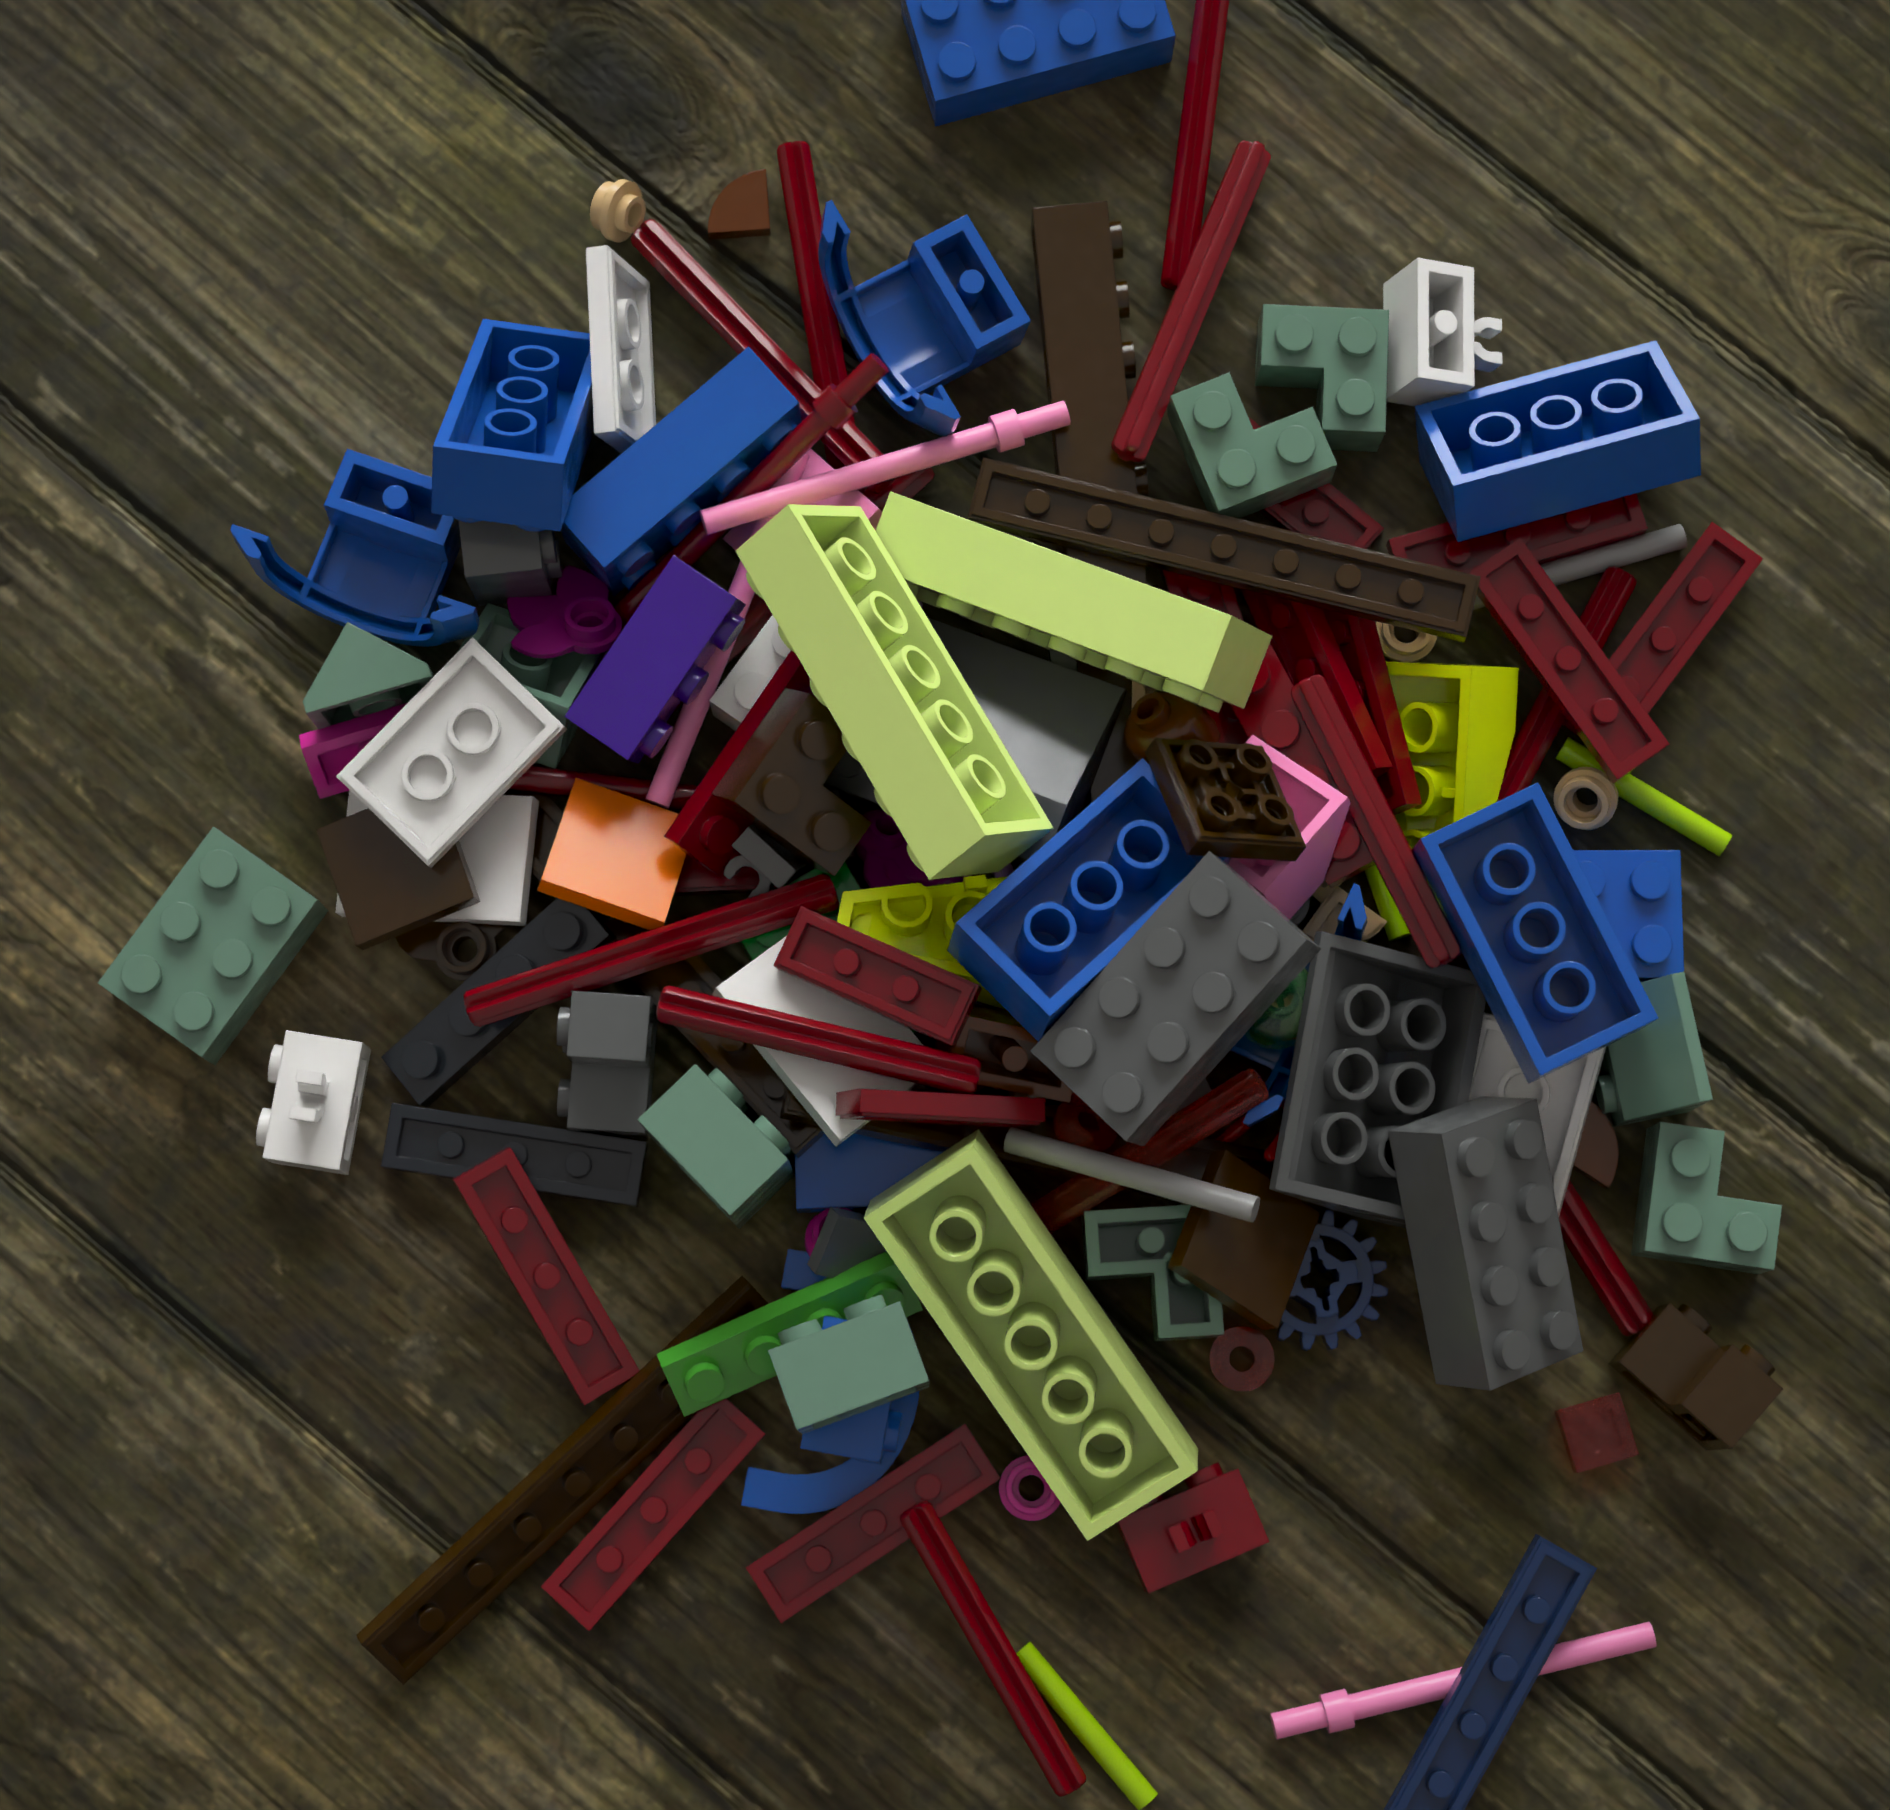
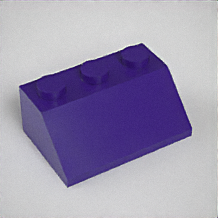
[564,555,746,763]

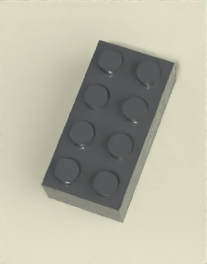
[1031,851,1321,1146]
[1388,1097,1583,1391]

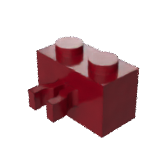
[1116,1462,1269,1594]

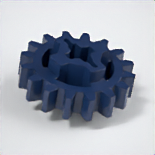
[1276,1210,1388,1351]

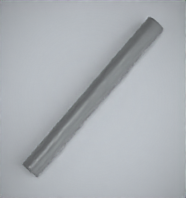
[1473,524,1687,610]
[1004,1127,1260,1222]

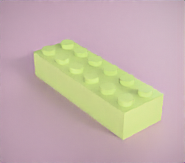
[875,491,1272,713]
[735,504,1054,880]
[864,1129,1198,1541]

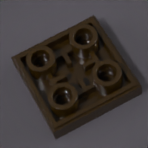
[1145,738,1306,861]
[316,808,480,950]
[1168,1150,1320,1330]

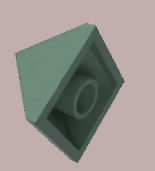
[303,622,435,729]

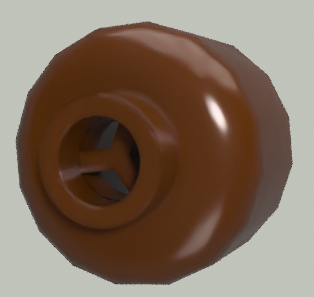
[1123,690,1220,765]

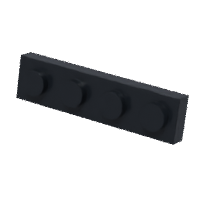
[381,898,617,1107]
[381,1103,648,1208]

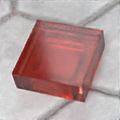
[1554,1392,1639,1473]

